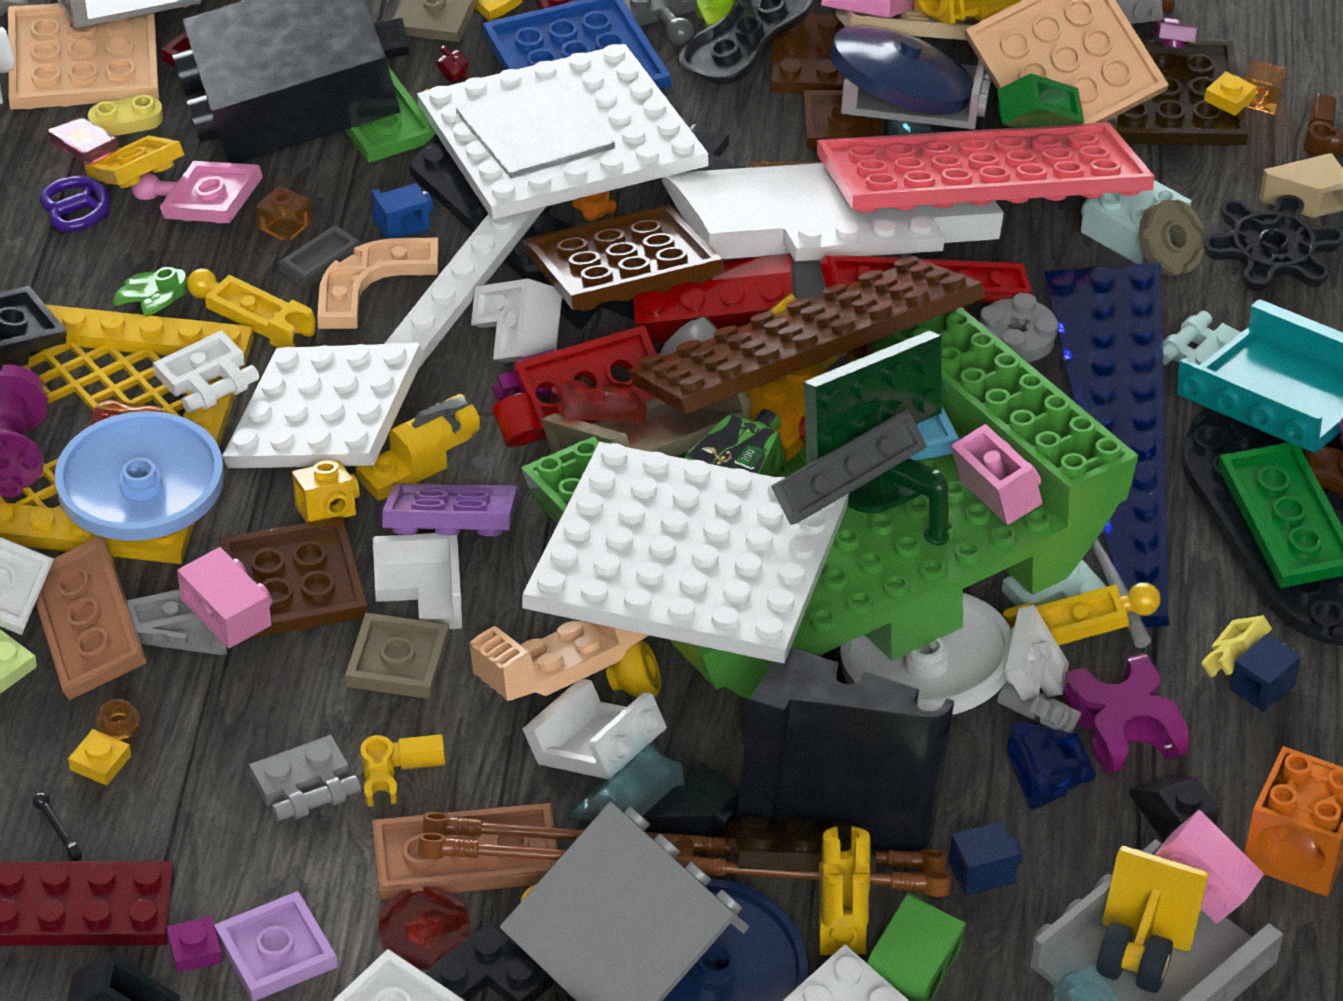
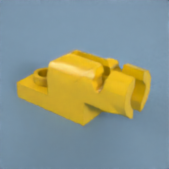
[819,826,870,955]

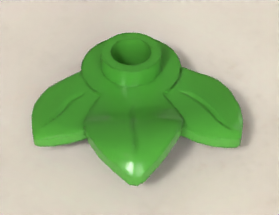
[113,267,188,317]

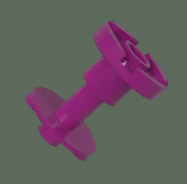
[0,365,48,498]

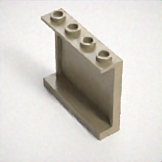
[541,391,752,457]

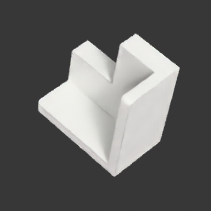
[471,279,562,363]
[373,533,462,629]

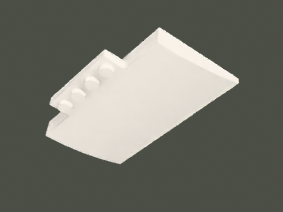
[662,163,1004,262]

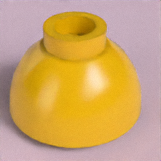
[606,640,661,698]

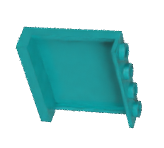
[1177,299,1343,453]

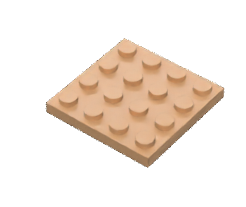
[964,0,1169,124]
[8,3,159,110]

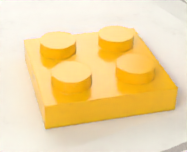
[84,135,184,188]

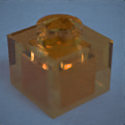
[1244,59,1288,114]
[256,185,312,243]

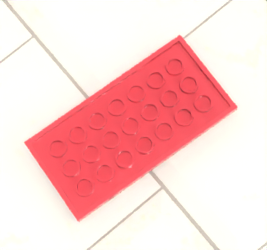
[817,122,1154,213]

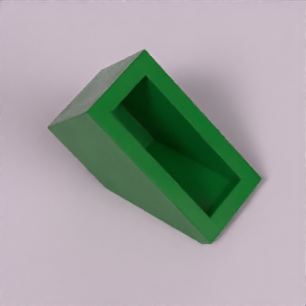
[997,73,1084,128]

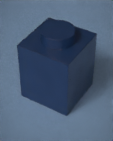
[1230,634,1301,712]
[949,821,1023,896]

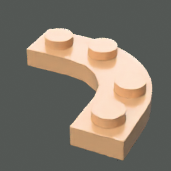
[317,238,439,329]

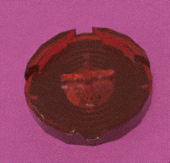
[378,887,470,969]

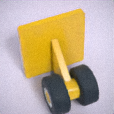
[1096,846,1209,993]

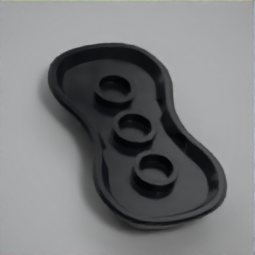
[679,0,815,84]

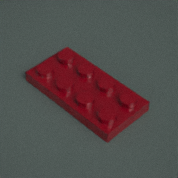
[0,861,174,946]

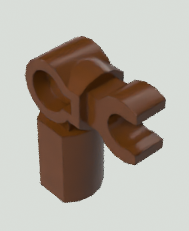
[1303,94,1343,157]

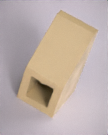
[1259,153,1343,218]

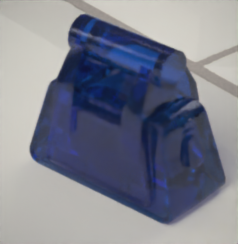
[1006,722,1096,810]

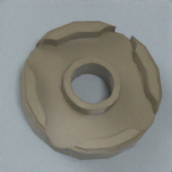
[1139,199,1204,276]

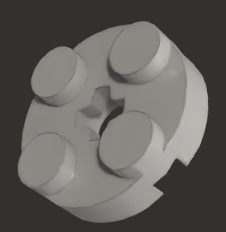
[980,293,1058,362]

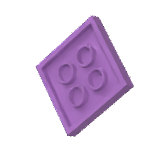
[382,483,517,536]

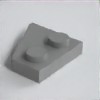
[127,589,227,655]

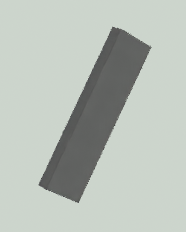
[771,409,927,525]

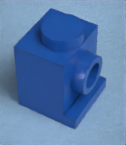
[371,183,433,239]

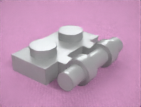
[249,735,361,822]

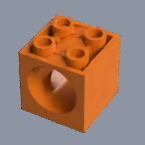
[1244,746,1343,897]

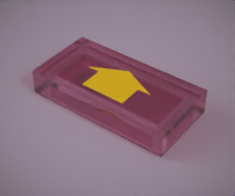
[48,116,120,164]

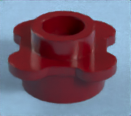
[436,46,470,84]

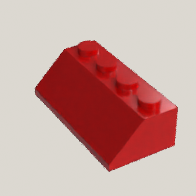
[634,254,796,343]

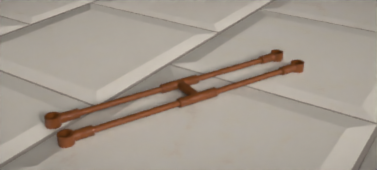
[418,812,951,897]

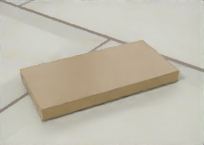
[836,8,980,40]

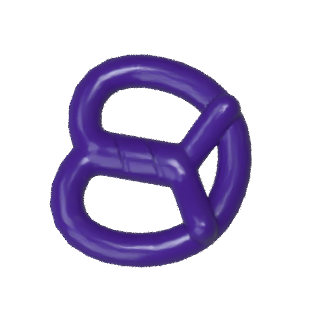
[40,176,111,232]

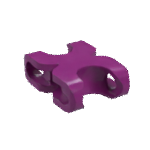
[1063,653,1189,774]

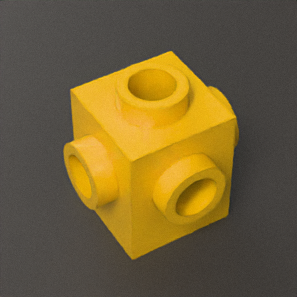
[292,461,360,523]

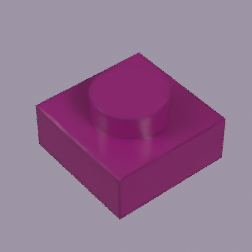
[166,916,222,973]

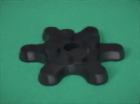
[1204,195,1343,292]

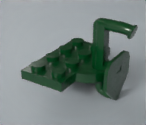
[804,331,949,545]

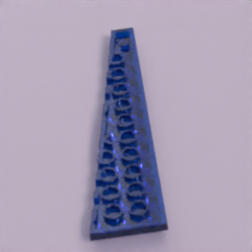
[1044,263,1169,627]

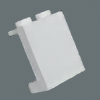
[522,679,667,780]

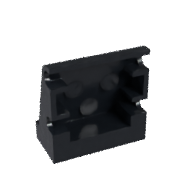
[736,647,954,851]

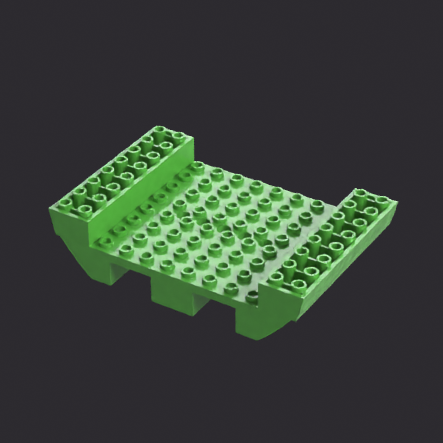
[521,307,1138,700]

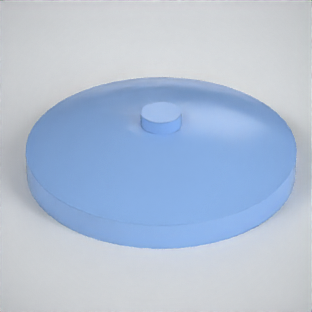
[55,411,224,541]

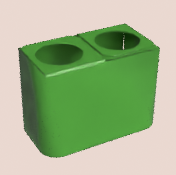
[867,893,966,1001]

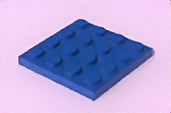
[482,0,671,90]

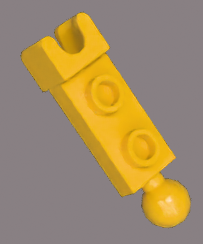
[187,268,315,348]
[1003,583,1161,646]

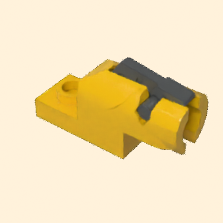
[356,394,480,502]

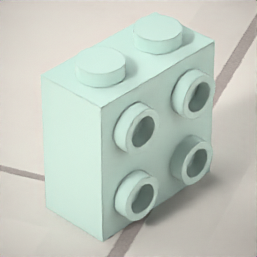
[1081,180,1192,266]

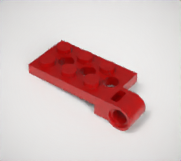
[492,325,656,448]

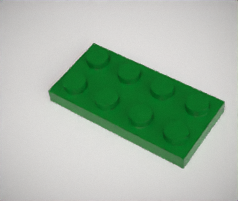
[1218,442,1343,588]

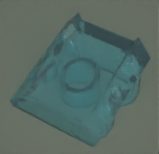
[567,743,685,822]

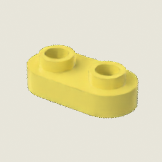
[88,94,163,137]

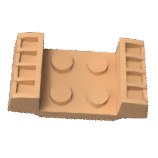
[470,620,649,701]

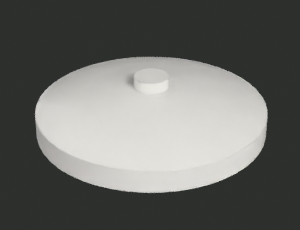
[840,593,1011,715]

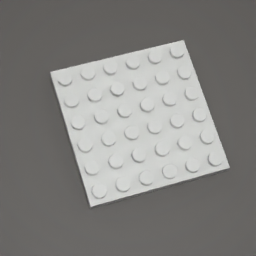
[417,44,708,220]
[522,442,849,664]

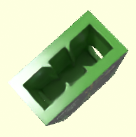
[685,409,785,477]

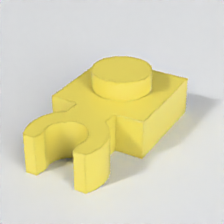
[1202,615,1272,677]

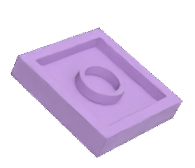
[214,891,337,1001]

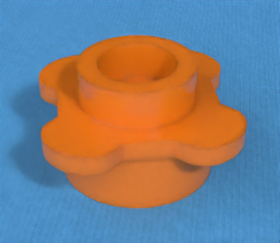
[572,191,617,221]

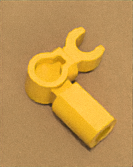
[360,734,445,807]

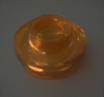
[96,699,140,740]

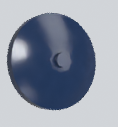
[830,25,974,115]
[663,878,808,1001]

